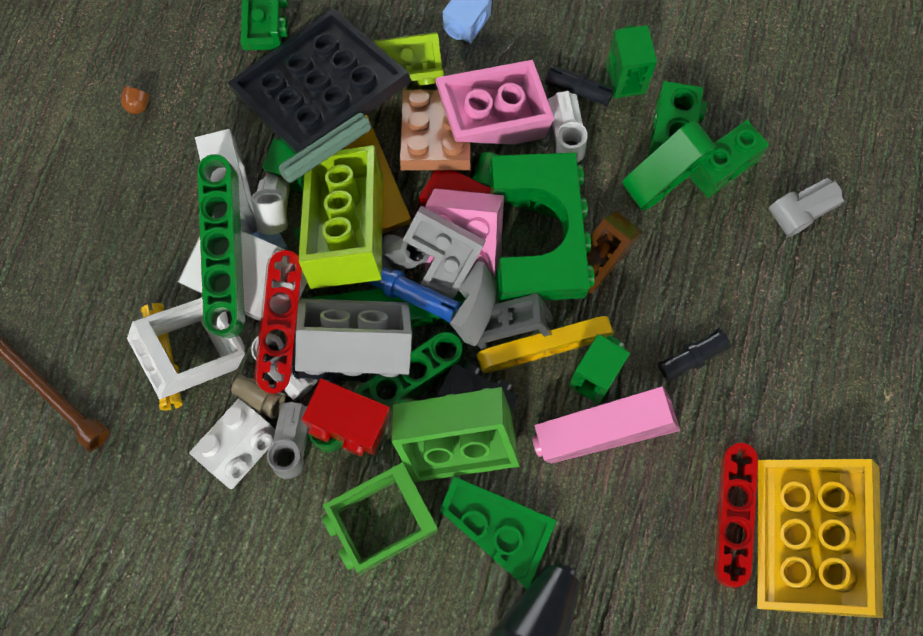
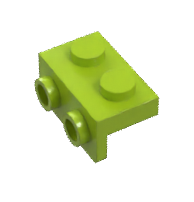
[372,32,444,85]

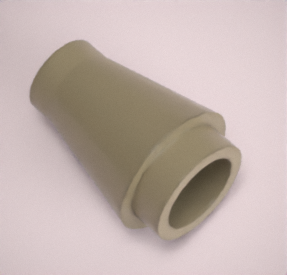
[231,375,287,419]

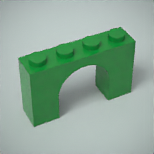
[488,152,594,303]

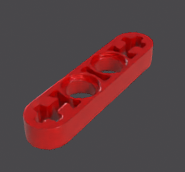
[254,250,302,394]
[714,443,758,588]

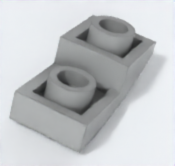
[450,261,497,346]

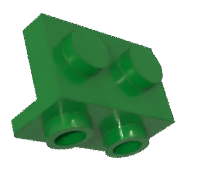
[241,0,289,51]

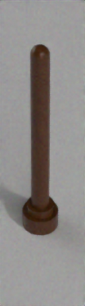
[0,336,110,452]

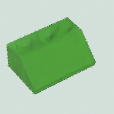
[392,387,520,482]

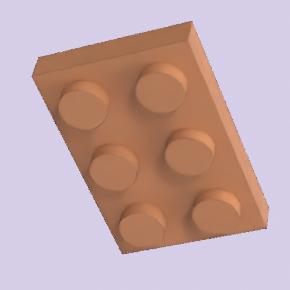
[400,89,470,170]

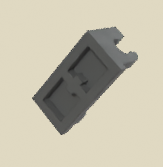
[477,293,552,350]

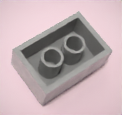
[295,299,412,377]

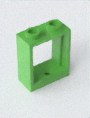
[321,462,438,575]

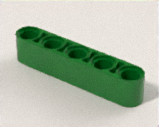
[197,154,245,338]
[309,332,462,453]

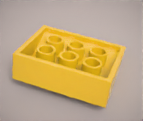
[757,459,883,618]

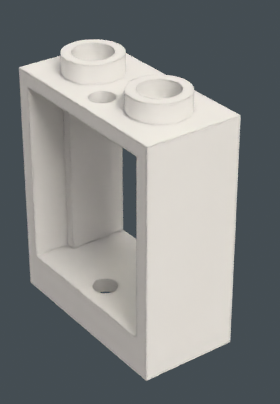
[195,129,257,235]
[127,298,245,399]

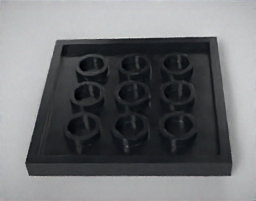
[228,8,412,154]

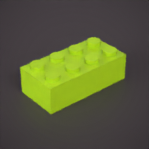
[298,145,383,289]

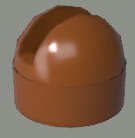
[121,87,150,114]

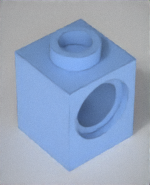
[443,0,492,44]

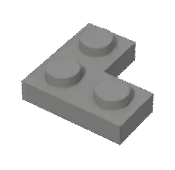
[403,206,486,299]

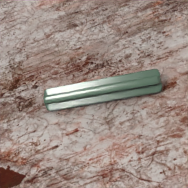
[278,113,371,183]

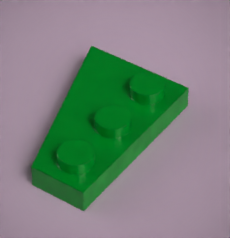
[439,476,557,589]

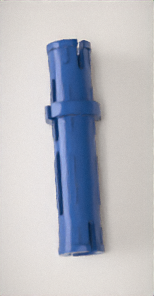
[367,266,462,323]

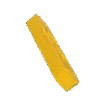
[477,316,614,373]

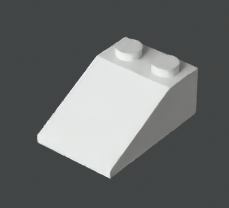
[178,231,307,321]

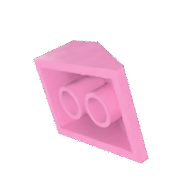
[435,60,554,145]

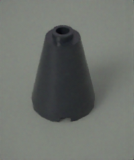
[490,563,580,636]

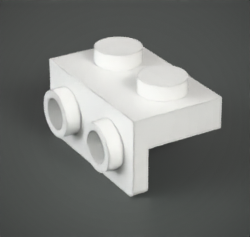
[189,398,275,489]

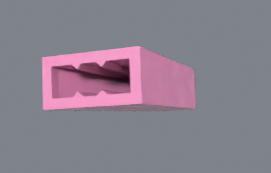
[532,386,680,464]

